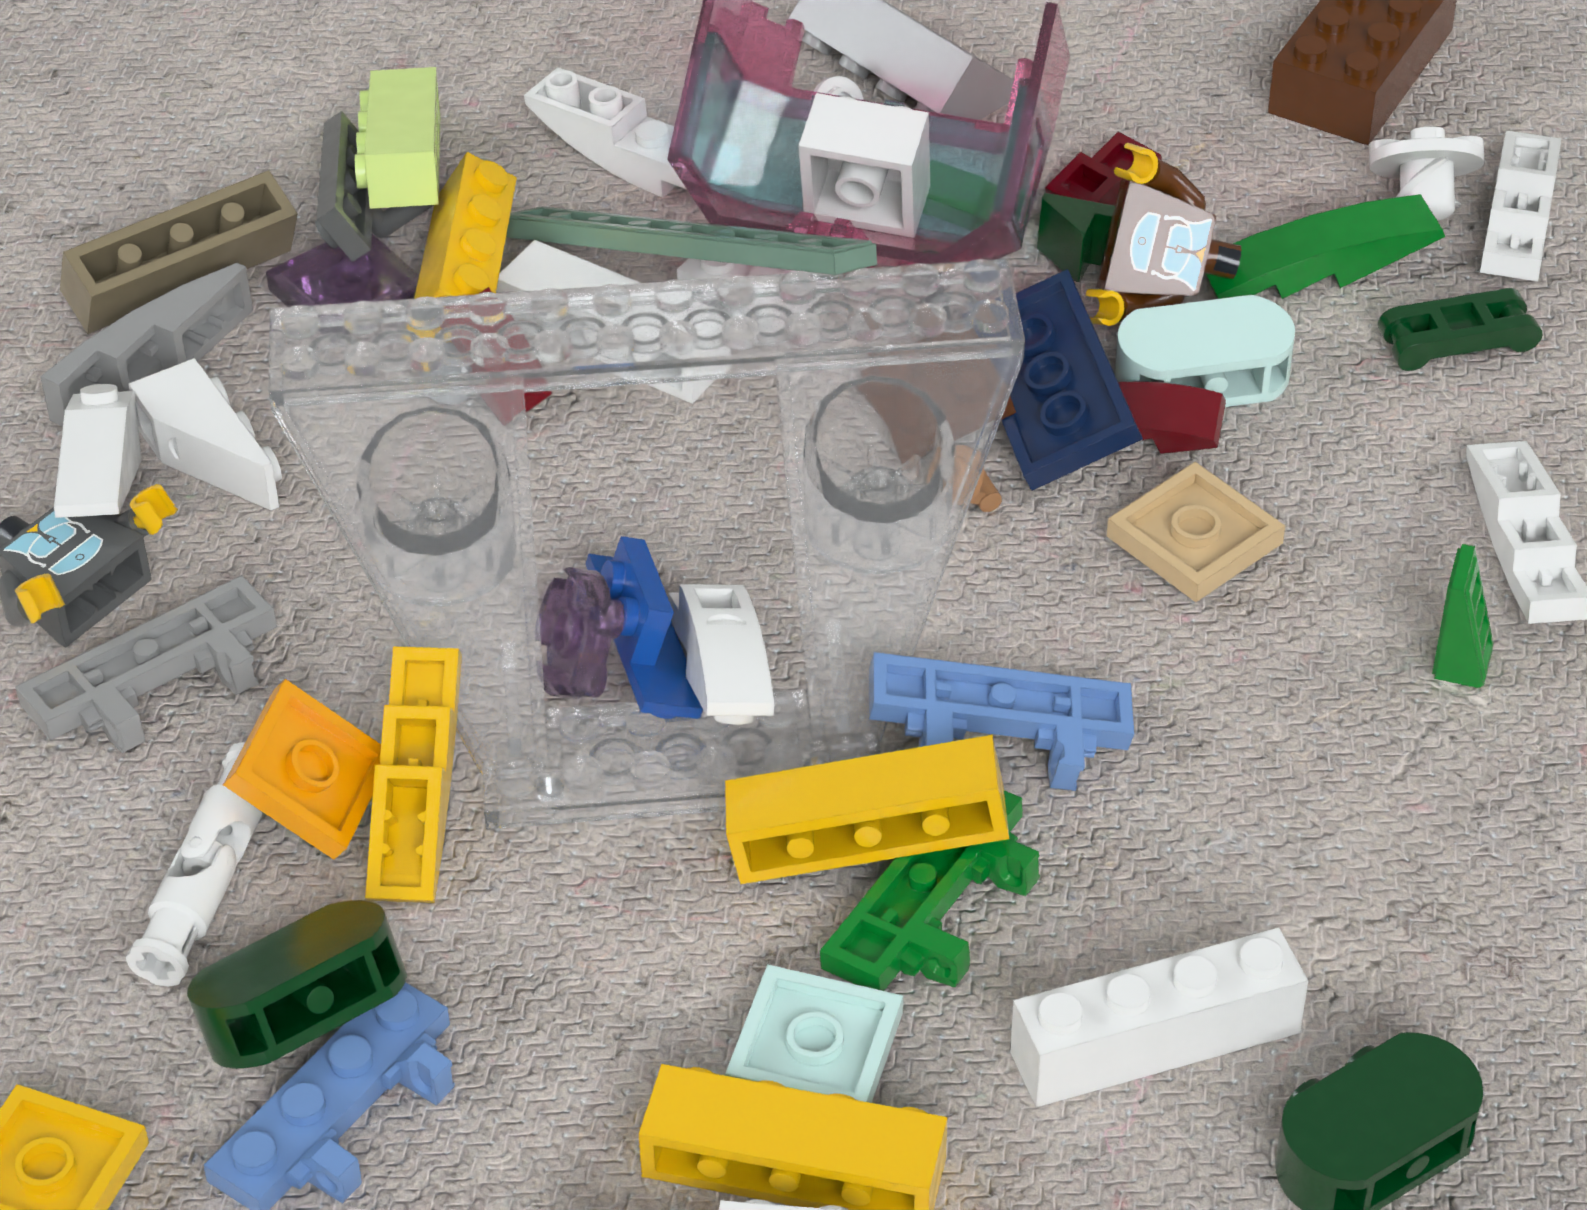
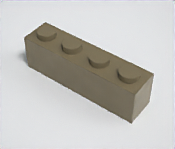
[60,170,298,334]

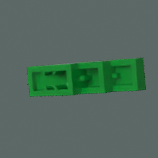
[1204,194,1445,299]

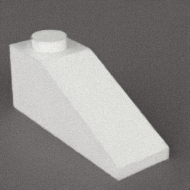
[54,384,142,518]

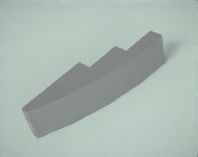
[40,263,253,426]

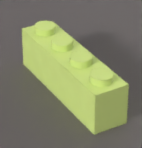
[355,67,441,209]

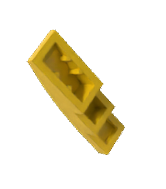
[365,646,462,903]

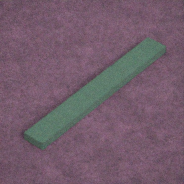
[506,206,877,275]

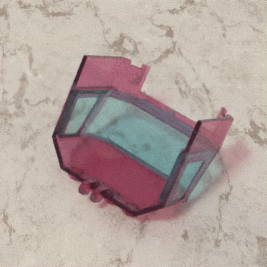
[667,0,1070,285]

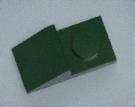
[1037,193,1115,282]

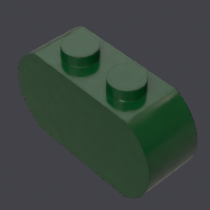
[187,900,407,1069]
[1275,1032,1483,1210]

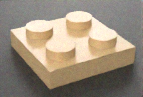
[1106,462,1285,602]

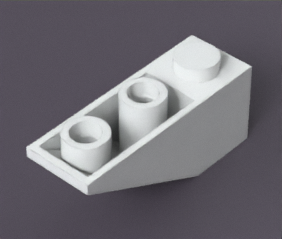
[128,358,282,510]

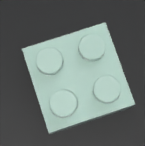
[725,964,903,1103]

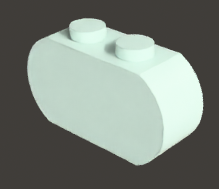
[1115,295,1295,407]

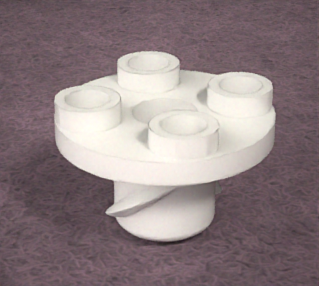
[1369,127,1484,221]

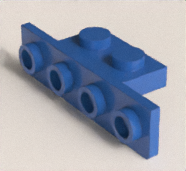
[585,536,703,719]

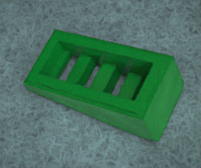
[1432,544,1494,688]

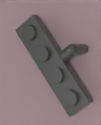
[315,111,434,262]

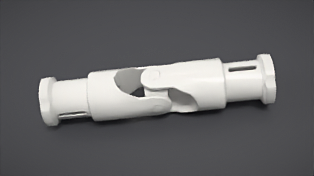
[126,742,262,987]

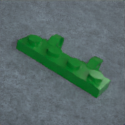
[820,791,1040,991]

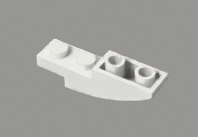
[524,67,738,198]
[668,584,774,725]

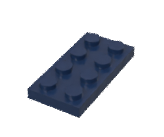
[961,269,1143,491]

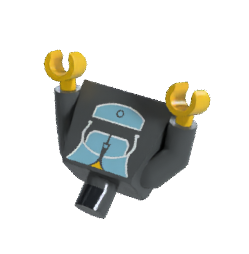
[0,484,178,648]

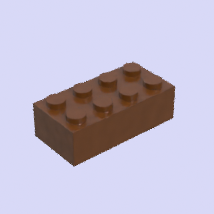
[1268,0,1457,146]

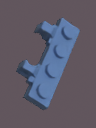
[869,652,1134,791]
[203,982,455,1210]

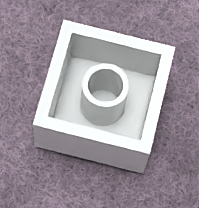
[799,93,930,238]

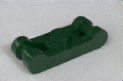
[1378,288,1543,371]

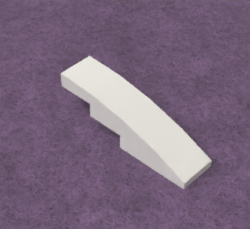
[1480,130,1561,281]
[1466,441,1587,624]

